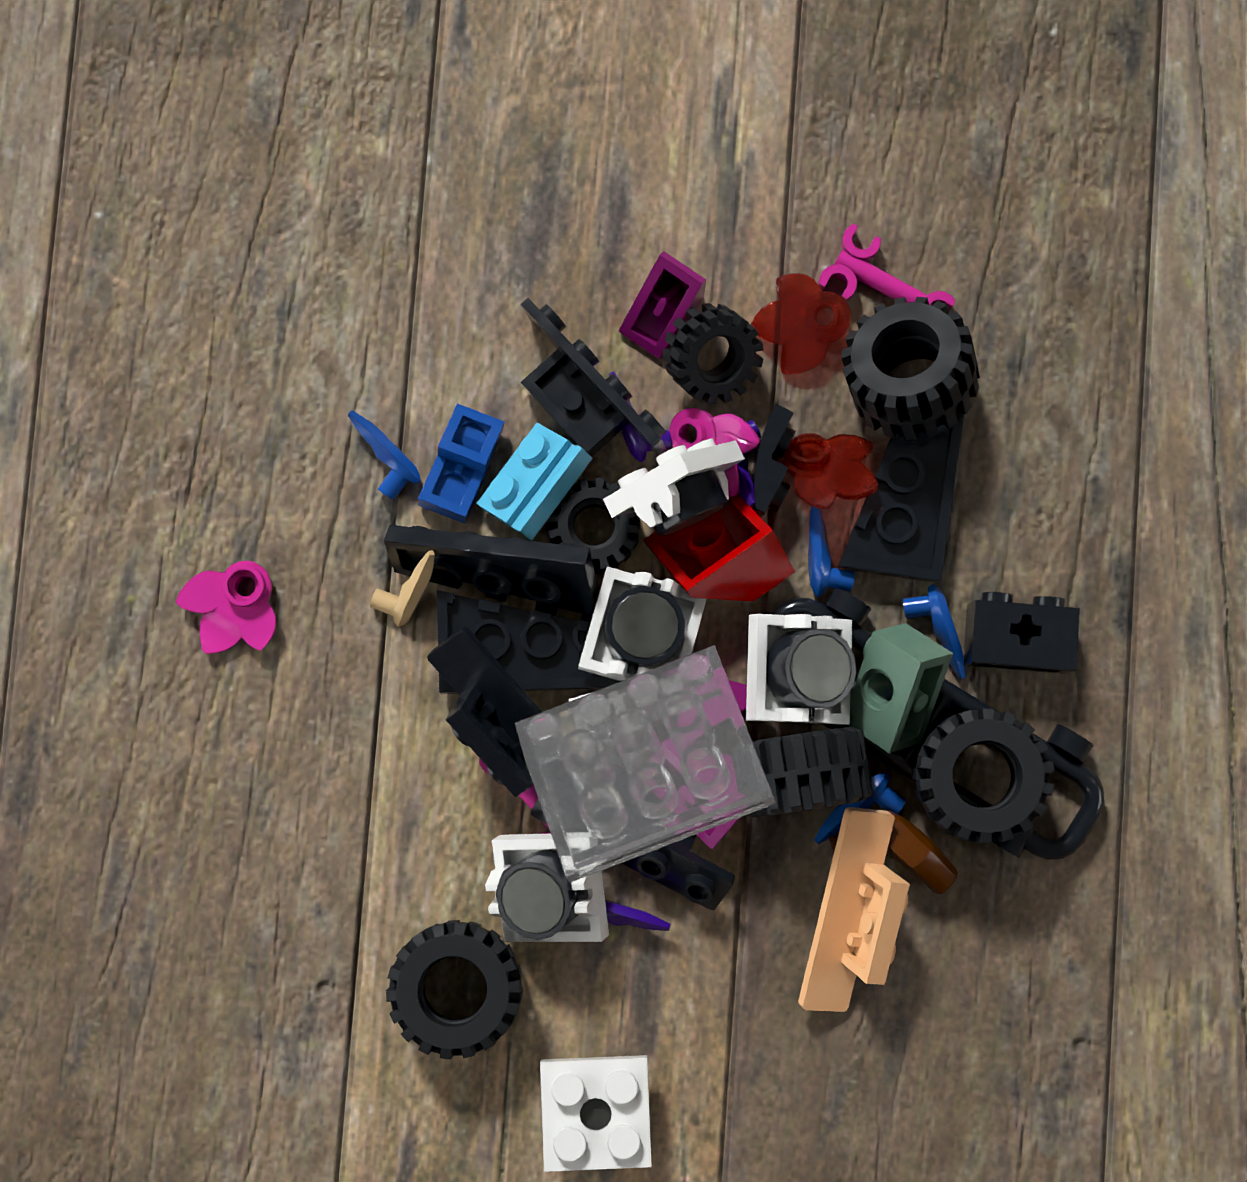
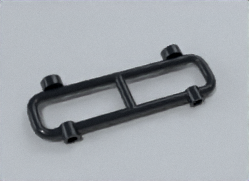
[772,588,1105,860]

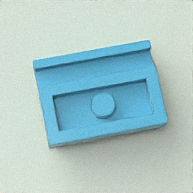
[476,423,593,541]

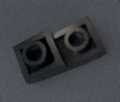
[751,404,796,518]

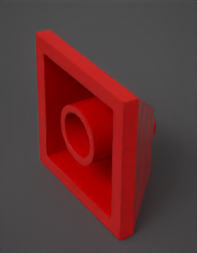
[643,495,795,602]

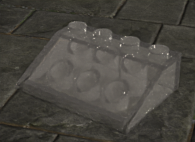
[515,645,776,883]

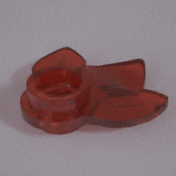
[751,273,852,375]
[784,433,878,509]

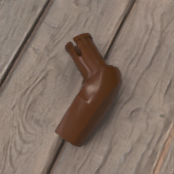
[828,810,958,895]

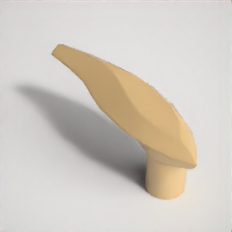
[370,550,435,627]

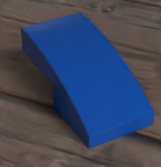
[418,403,505,524]

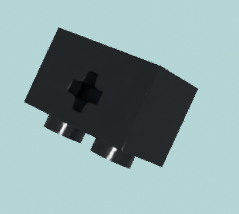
[964,592,1080,674]

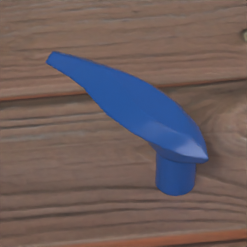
[348,410,421,501]
[808,499,854,597]
[903,584,966,679]
[814,772,906,845]

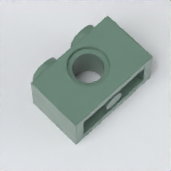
[848,623,953,753]

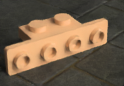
[798,807,910,1012]

